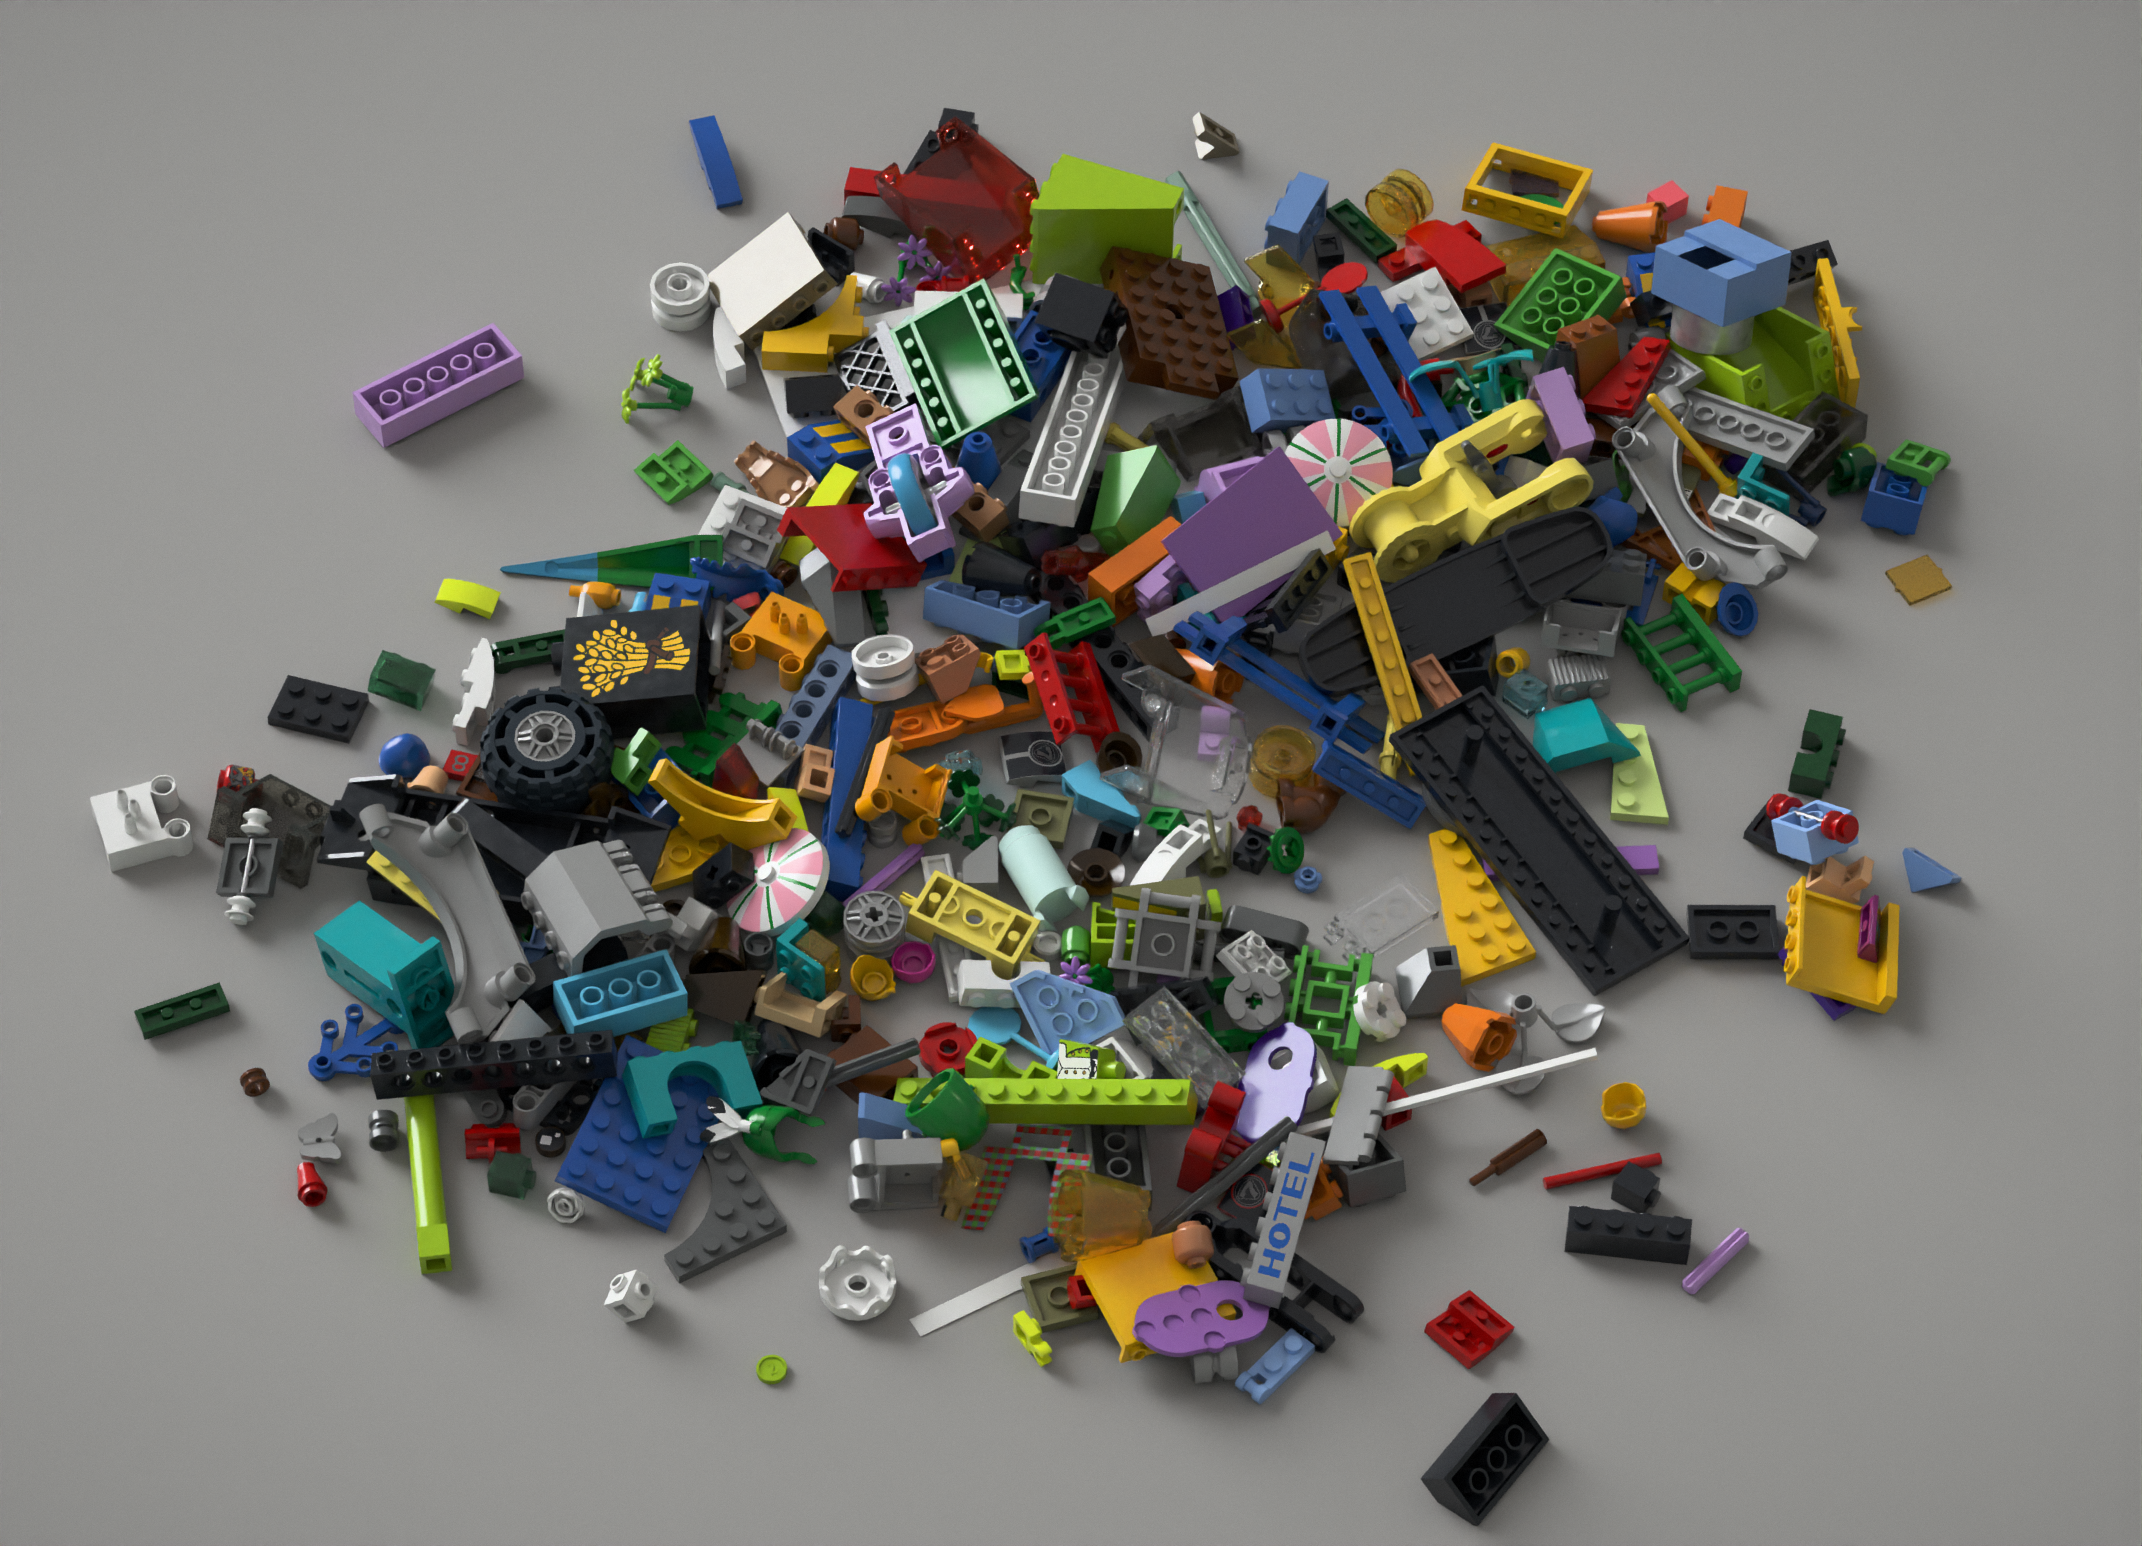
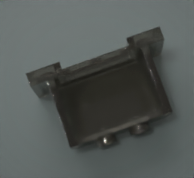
[1137,386,1263,482]
[207,774,331,889]

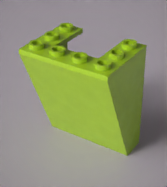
[1029,154,1184,284]
[1665,307,1840,424]

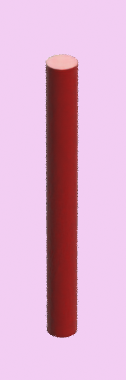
[1543,1152,1662,1190]

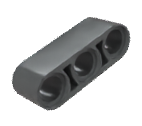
[1219,905,1309,959]

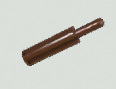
[1469,1129,1547,1186]

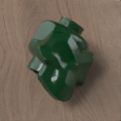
[1827,446,1877,496]

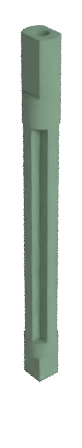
[1165,171,1263,319]

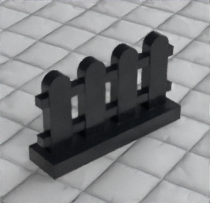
[1241,548,1334,636]

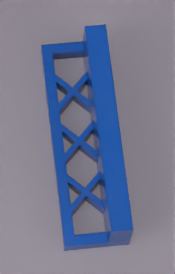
[1312,740,1426,829]

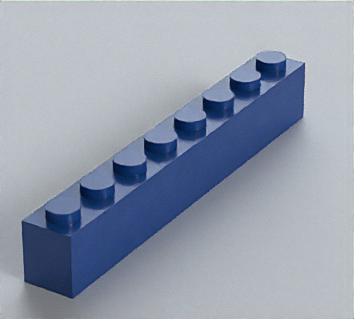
[821,696,876,902]

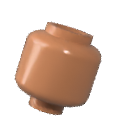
[1172,1221,1214,1269]

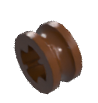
[770,561,798,589]
[239,1068,270,1097]

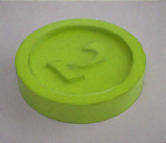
[756,1355,787,1384]

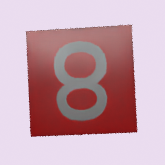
[442,749,478,782]

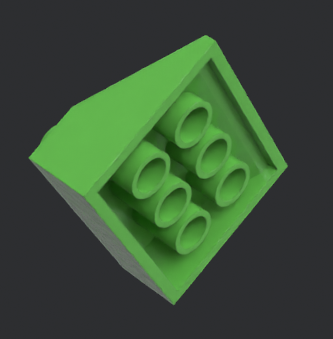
[1494,248,1627,363]

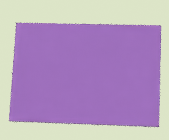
[1160,446,1343,624]

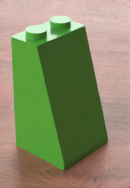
[1091,445,1181,558]

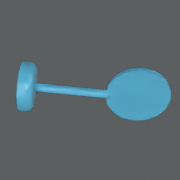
[968,1007,1059,1071]

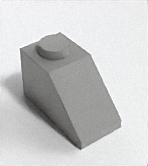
[957,836,998,900]

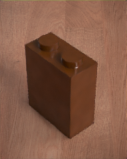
[827,1025,918,1105]

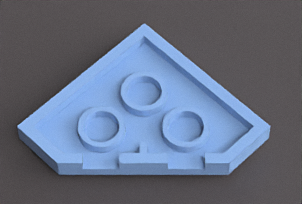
[1010,970,1129,1055]

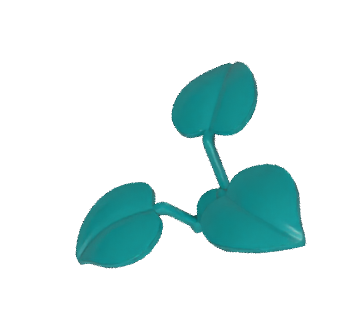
[1409,349,1534,412]

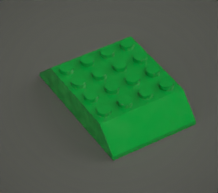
[889,278,1040,450]

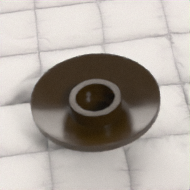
[1067,848,1125,898]

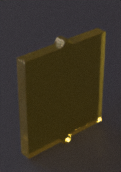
[1885,554,1952,606]

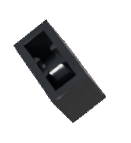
[693,842,754,910]

